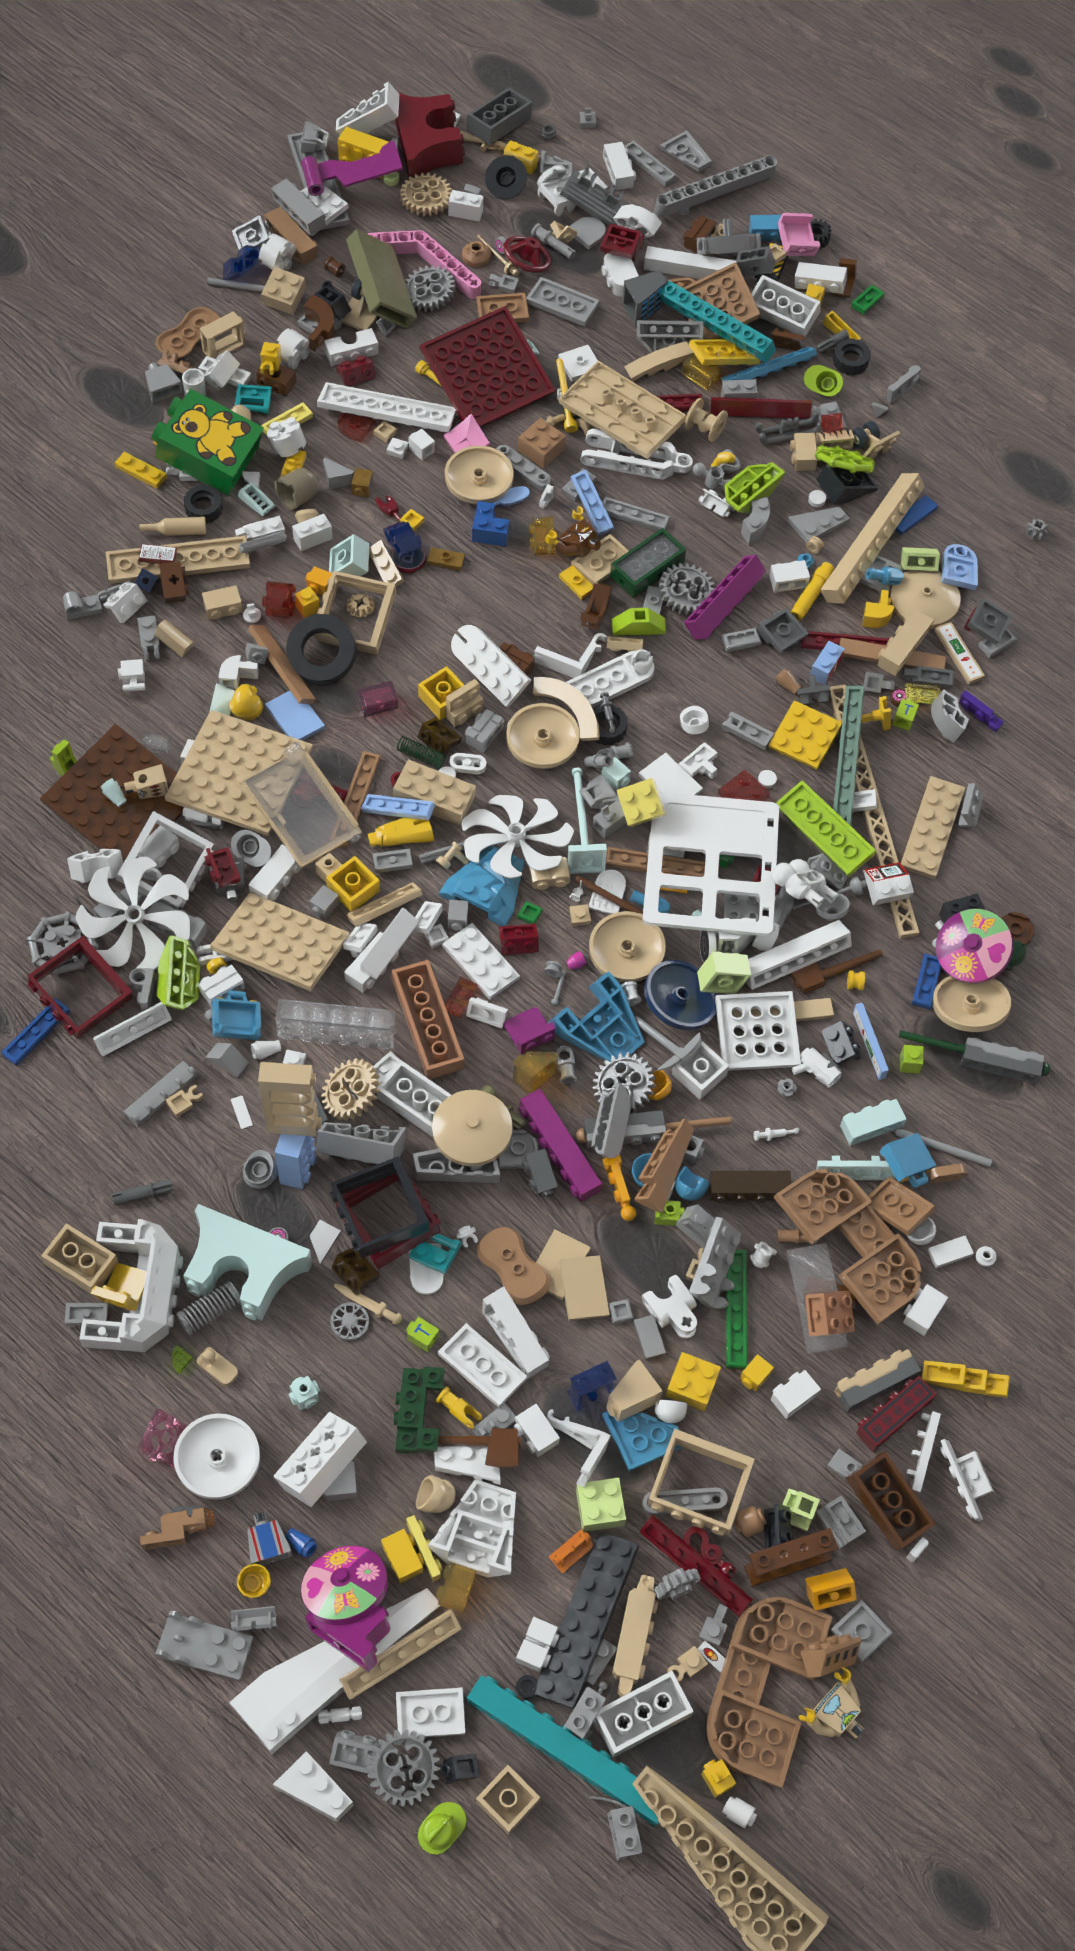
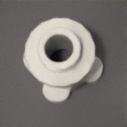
[750,1241,777,1268]

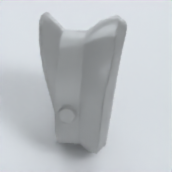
[243,1150,278,1189]

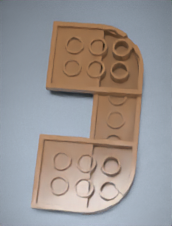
[774,1169,921,1325]
[707,1597,832,1789]

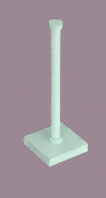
[567,768,607,874]

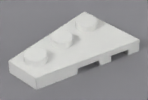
[434,1445,500,1485]

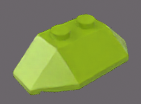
[724,462,785,513]
[157,935,200,1010]

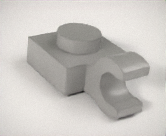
[488,274,519,294]
[863,672,895,693]
[699,1604,728,1647]

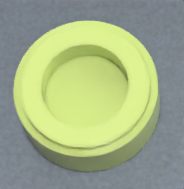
[383,172,399,186]

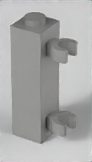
[592,781,641,839]

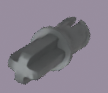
[817,329,850,353]

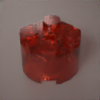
[262,581,296,619]

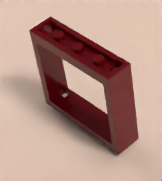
[27,936,133,1039]
[335,1172,441,1269]

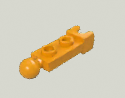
[602,1154,637,1221]

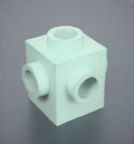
[288,1376,320,1411]

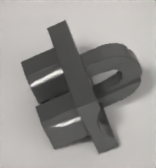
[797,675,831,705]

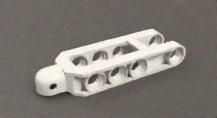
[580,429,693,480]

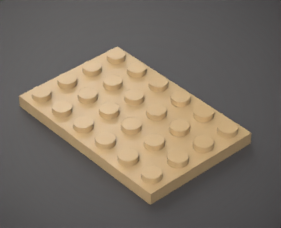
[210,892,349,992]

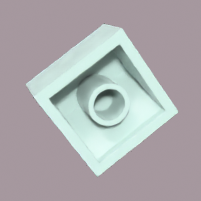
[329,534,369,577]

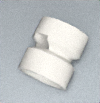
[182,368,206,396]

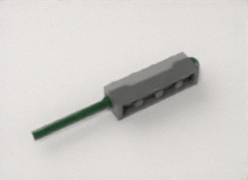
[898,1030,1051,1084]

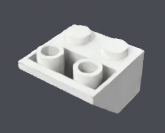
[715,918,756,954]

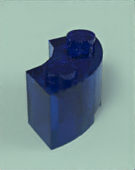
[223,245,261,280]
[383,521,422,558]

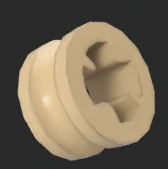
[806,536,824,554]

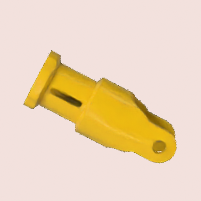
[436,1387,482,1429]

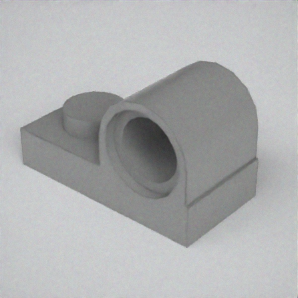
[63,591,103,620]
[130,968,156,1011]

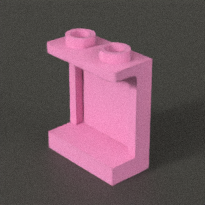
[778,213,820,256]

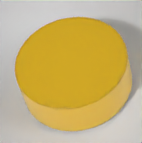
[206,957,227,974]

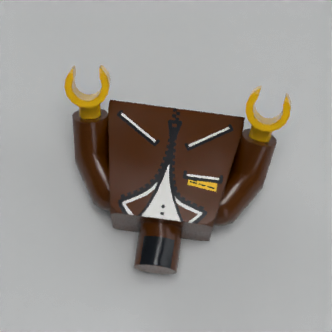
[545,506,601,557]

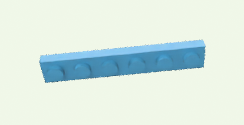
[721,347,817,381]

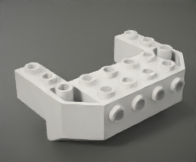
[80,1219,183,1352]

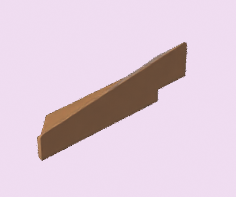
[634,1119,694,1213]

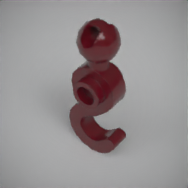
[683,1526,736,1579]

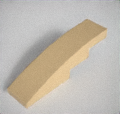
[624,341,694,382]

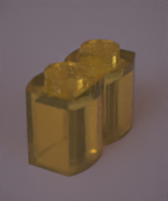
[436,1561,477,1613]

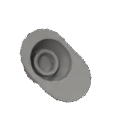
[231,830,271,867]

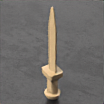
[334,1284,402,1325]

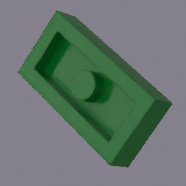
[851,285,884,315]

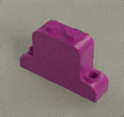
[305,1605,391,1672]

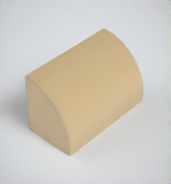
[154,619,194,657]

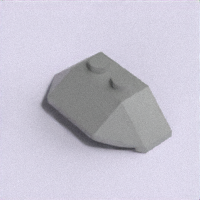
[637,320,703,353]

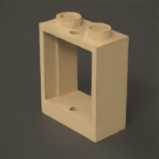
[199,311,246,359]

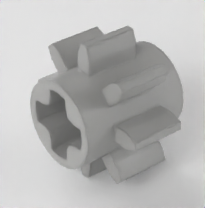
[1026,519,1048,541]

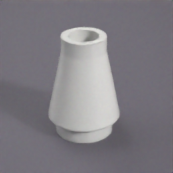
[251,1040,281,1060]

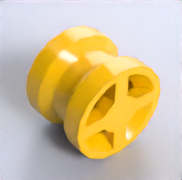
[847,971,865,991]

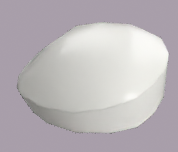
[680,706,709,734]

